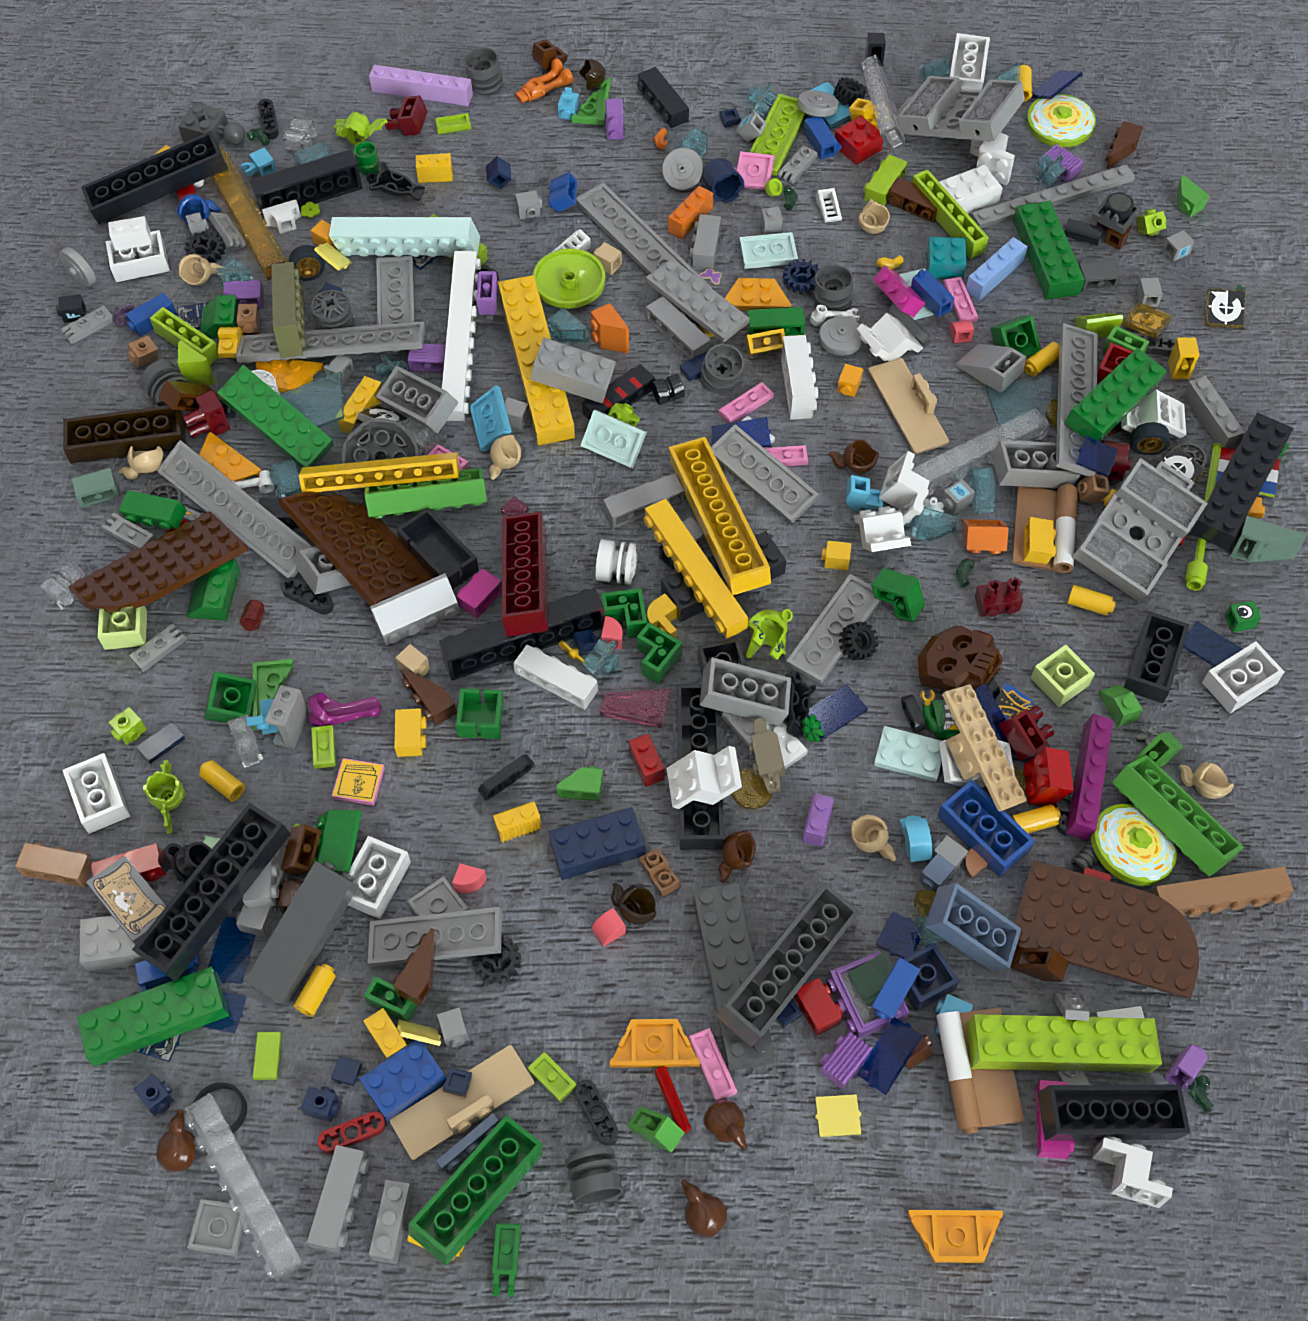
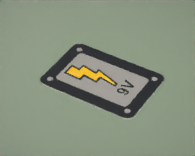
[183,504,205,522]

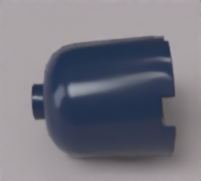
[703,158,744,203]

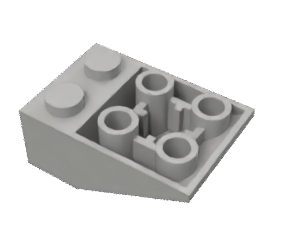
[956,344,1026,393]

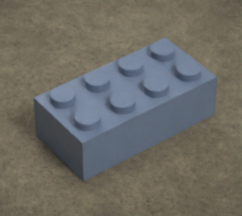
[925,883,1021,972]

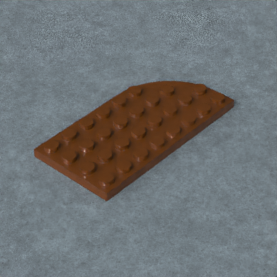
[279,492,434,606]
[68,511,248,612]
[1014,860,1199,1000]

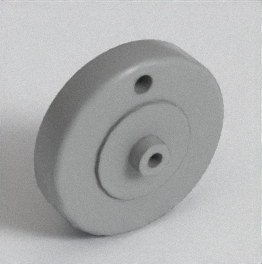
[797,91,839,117]
[662,147,704,191]
[59,247,96,287]
[819,316,863,356]

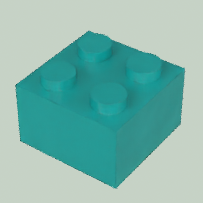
[926,237,966,280]

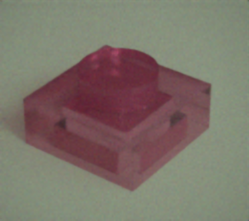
[501,496,529,516]

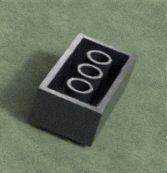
[1123,611,1190,703]

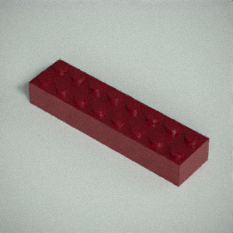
[502,511,548,637]

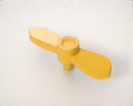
[559,641,589,667]

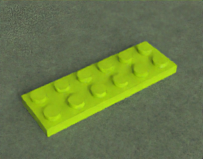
[750,94,807,176]

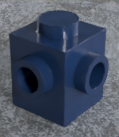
[486,156,512,189]
[133,1074,174,1116]
[300,1086,340,1123]

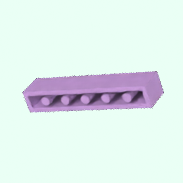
[369,65,473,106]

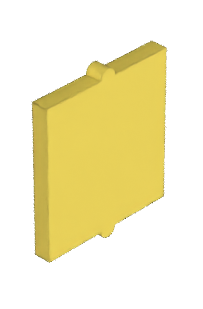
[314,242,352,271]
[397,1019,441,1046]
[815,1094,861,1137]

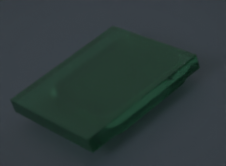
[848,952,893,1006]

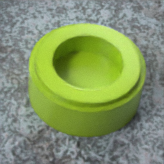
[765,178,783,197]

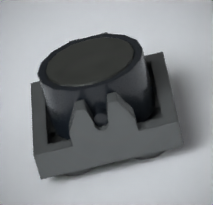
[1092,191,1142,234]

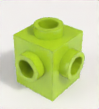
[1136,208,1166,236]
[608,403,640,426]
[108,707,147,745]

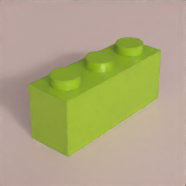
[863,155,908,206]

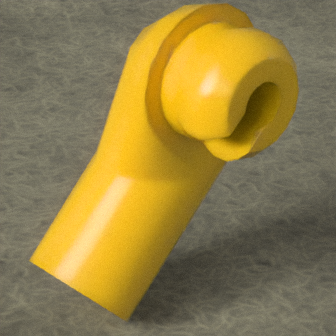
[876,255,904,270]

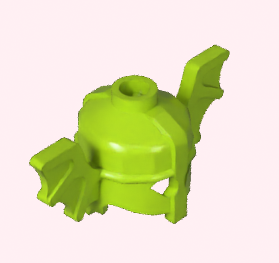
[333,112,388,147]
[143,760,186,834]

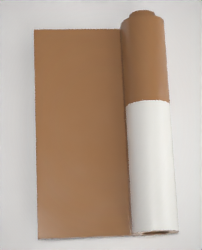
[1012,483,1078,573]
[936,1008,1024,1135]

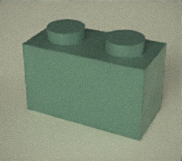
[72,468,120,508]

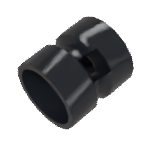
[651,374,685,405]

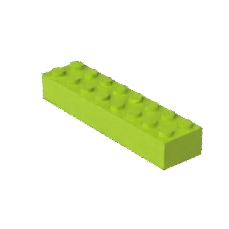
[966,1014,1162,1072]

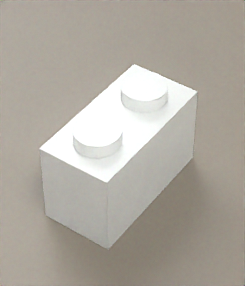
[108,216,152,251]

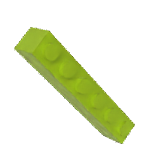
[912,169,989,259]

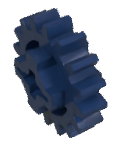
[783,259,820,294]

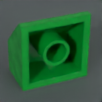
[200,295,239,339]
[990,315,1041,357]
[203,672,256,723]

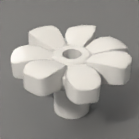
[922,497,944,519]

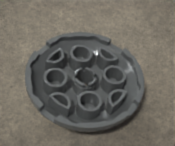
[342,418,420,492]

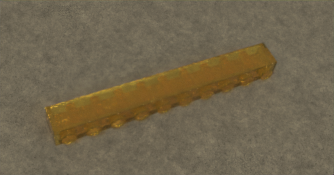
[211,145,288,281]

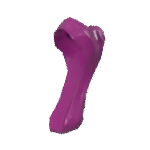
[308,693,381,726]

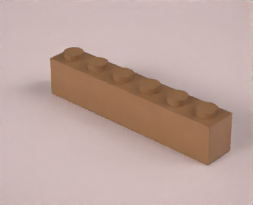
[1152,866,1294,917]

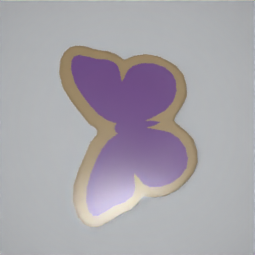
[699,268,722,285]

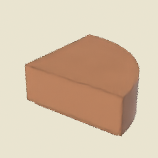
[965,848,988,879]

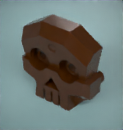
[918,626,1003,701]

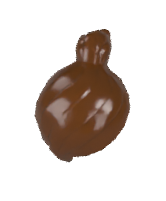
[828,440,879,473]
[718,830,756,883]
[703,1100,747,1150]
[156,1109,196,1172]
[681,1179,727,1238]

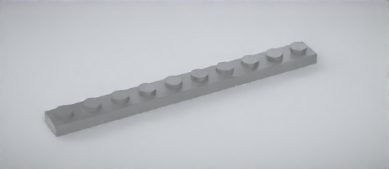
[971,164,1135,229]

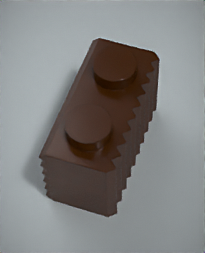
[281,824,321,876]

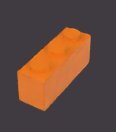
[668,186,713,240]

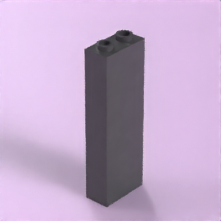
[244,861,359,1006]

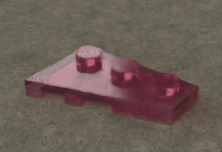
[600,688,671,728]

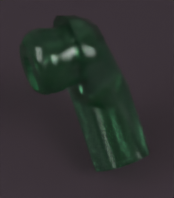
[1191,1075,1214,1113]

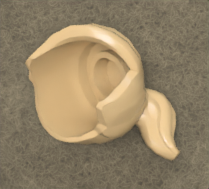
[858,199,890,234]
[179,254,226,286]
[489,434,521,480]
[119,446,163,480]
[1179,762,1234,799]
[851,815,897,862]

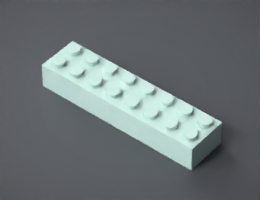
[329,217,480,257]

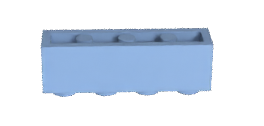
[966,237,1028,301]

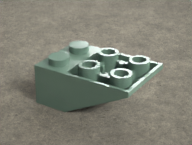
[1230,516,1307,563]

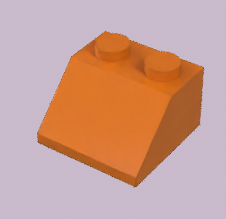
[590,303,629,353]
[962,519,1009,554]

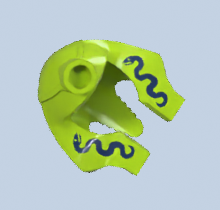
[745,609,793,660]

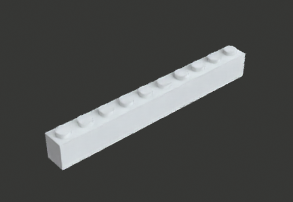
[442,251,481,421]

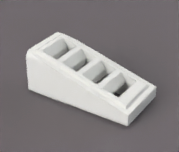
[816,188,842,223]
[552,229,591,252]

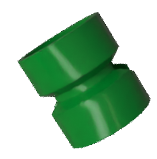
[354,141,380,175]

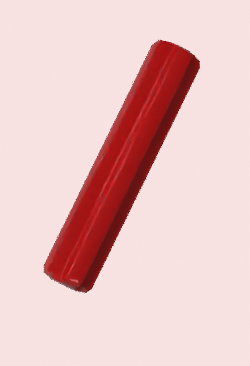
[655,1066,691,1134]

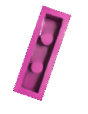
[873,265,925,317]
[1035,1080,1074,1159]

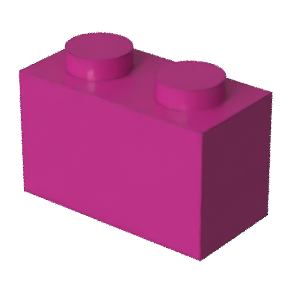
[457,569,502,619]

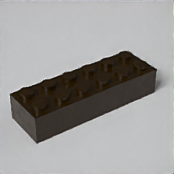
[63,405,186,464]

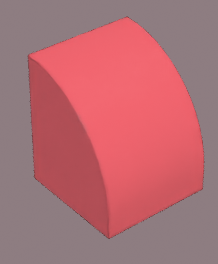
[948,320,974,344]
[601,616,623,650]
[452,863,487,893]
[591,908,626,947]

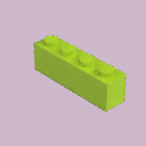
[150,307,219,365]

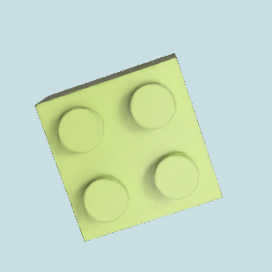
[98,606,147,650]
[1031,645,1095,707]

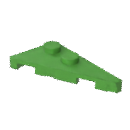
[571,78,611,125]
[253,659,294,730]

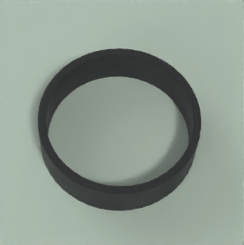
[192,1082,247,1138]

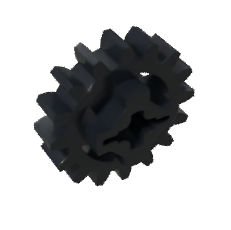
[185,231,226,263]
[472,935,521,985]

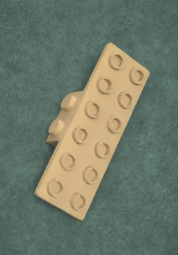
[868,358,949,454]
[942,685,1026,812]
[390,1045,534,1161]

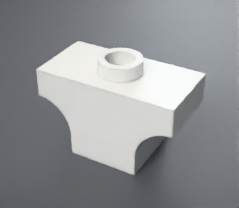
[262,199,301,234]

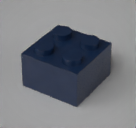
[904,943,959,1011]

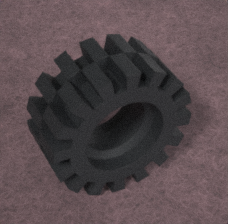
[833,77,867,106]
[839,621,879,660]

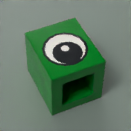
[1225,601,1261,633]

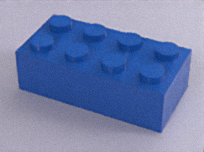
[938,780,1035,877]

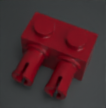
[385,95,428,136]
[182,390,230,438]
[974,577,1023,617]
[998,706,1054,761]

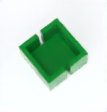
[456,688,504,739]

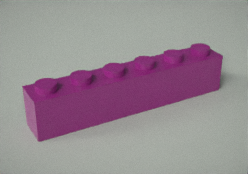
[1066,713,1113,840]

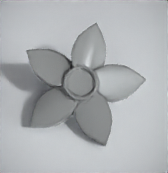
[1136,725,1159,746]

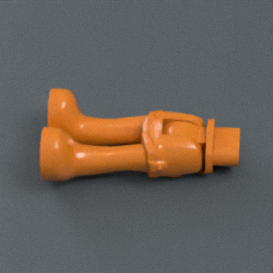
[515,58,574,103]

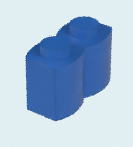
[548,172,577,212]

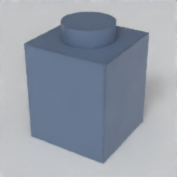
[919,853,955,893]

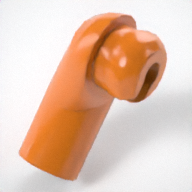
[653,128,668,149]

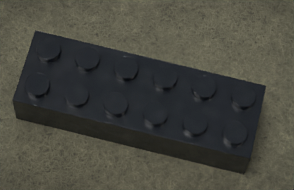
[250,149,363,220]
[661,531,786,622]
[1037,1085,1190,1141]

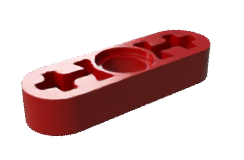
[317,1111,386,1154]

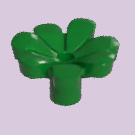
[802,715,824,742]

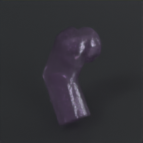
[113,303,134,325]

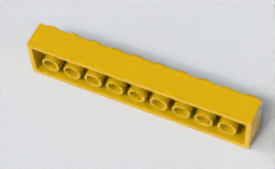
[498,275,575,446]
[669,437,771,595]

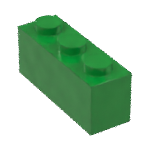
[747,307,805,336]
[119,491,187,530]

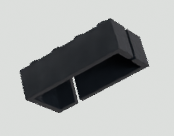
[396,507,479,589]

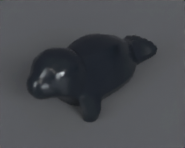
[366,162,425,201]
[786,671,817,738]

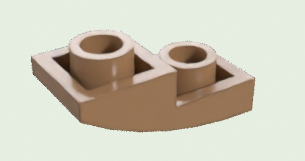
[639,848,681,897]

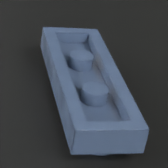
[436,1113,499,1174]

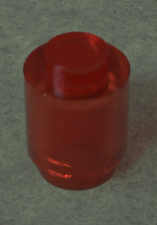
[239,600,265,631]

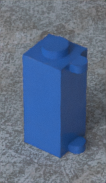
[803,116,842,160]
[911,269,955,318]
[125,293,178,337]
[135,954,200,992]
[871,958,920,1020]

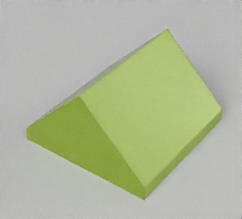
[1074,312,1123,338]
[178,340,216,385]

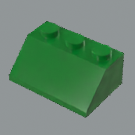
[187,558,240,621]
[307,810,362,875]

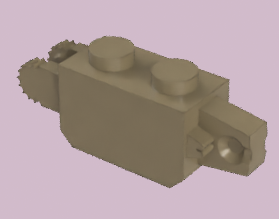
[748,718,786,794]

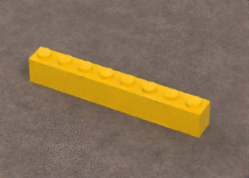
[299,452,460,492]
[643,499,748,639]

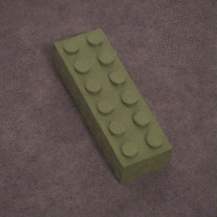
[272,262,306,358]

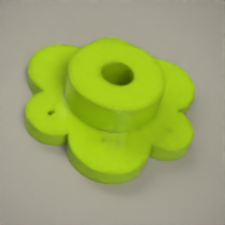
[301,202,320,218]

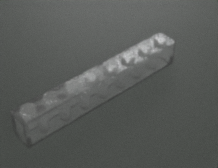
[861,54,905,150]
[911,407,1050,496]
[184,1093,305,1281]

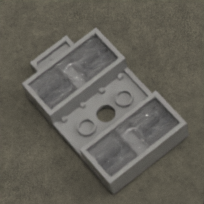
[893,76,1025,142]
[1072,458,1208,602]

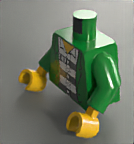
[920,690,987,740]

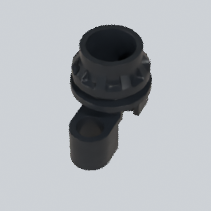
[158,842,212,884]

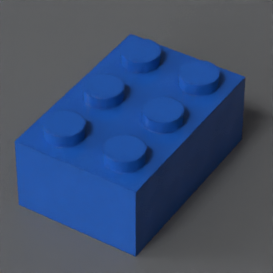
[359,1040,446,1124]

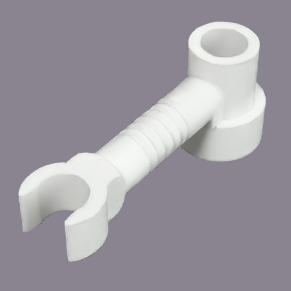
[810,305,860,327]
[233,470,275,494]

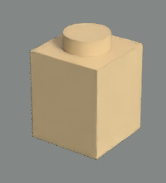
[593,242,622,275]
[395,644,430,677]

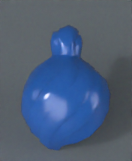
[177,194,221,224]

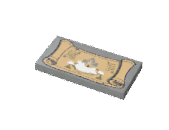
[86,856,166,944]

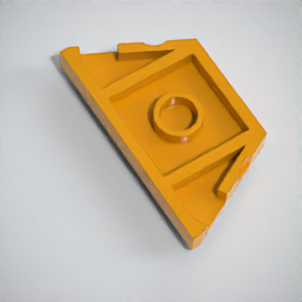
[724,278,791,311]
[255,359,324,394]
[199,432,262,482]
[610,1019,700,1068]
[908,1210,1003,1263]

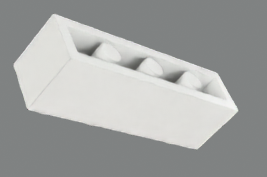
[513,645,598,710]

